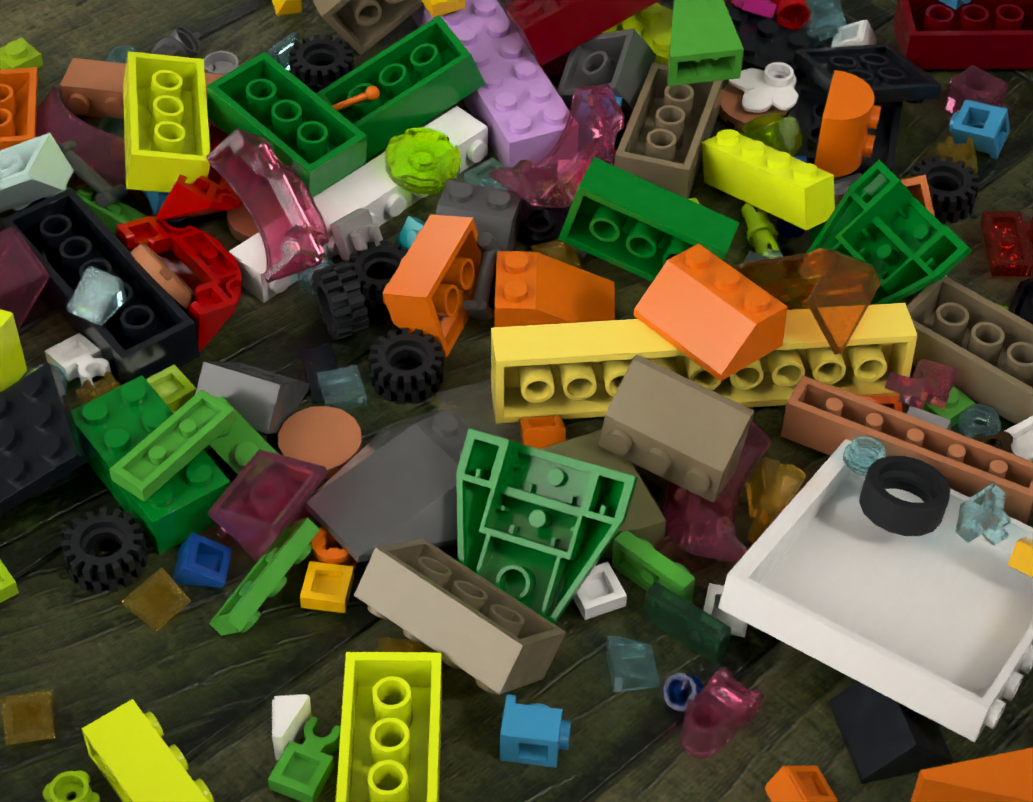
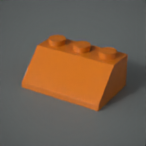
[0,67,38,150]
[382,214,483,358]
[634,243,788,382]

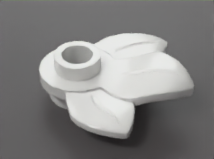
[729,62,798,113]

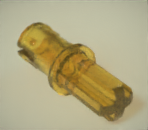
[747,463,806,544]

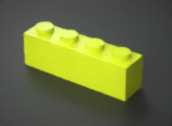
[701,129,835,230]
[81,699,214,802]

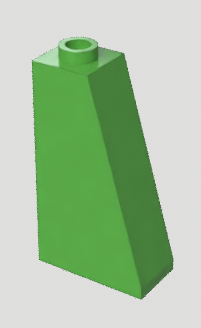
[667,0,744,86]

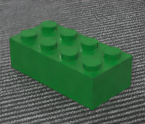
[316,15,486,161]
[207,52,367,202]
[558,157,740,282]
[71,375,235,555]

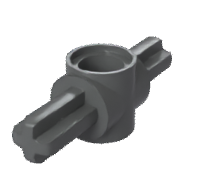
[150,26,201,58]

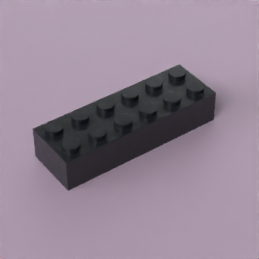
[1,188,200,385]

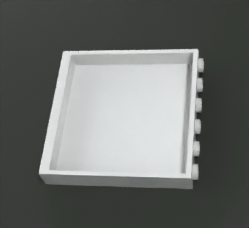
[718,439,1033,742]

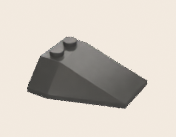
[304,409,469,562]

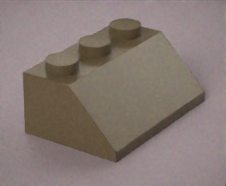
[598,355,754,503]

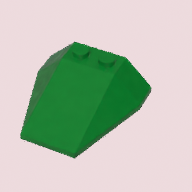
[783,160,972,309]
[456,428,638,624]

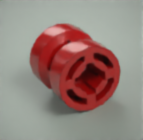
[770,0,811,31]

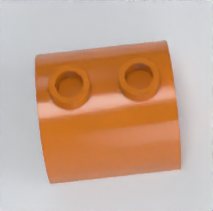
[814,70,881,178]

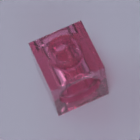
[945,65,1008,114]

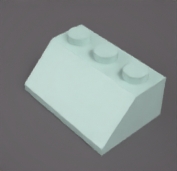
[0,133,74,213]

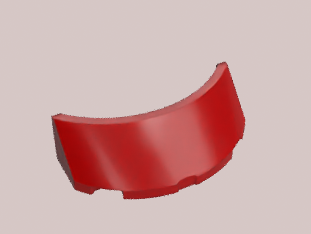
[156,119,261,220]
[116,215,242,352]

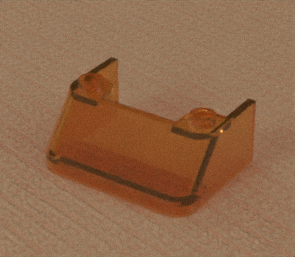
[730,248,881,354]

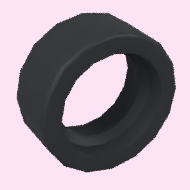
[859,456,951,536]

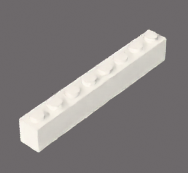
[229,106,488,303]

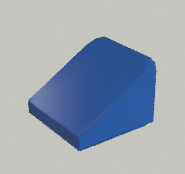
[172,532,232,587]

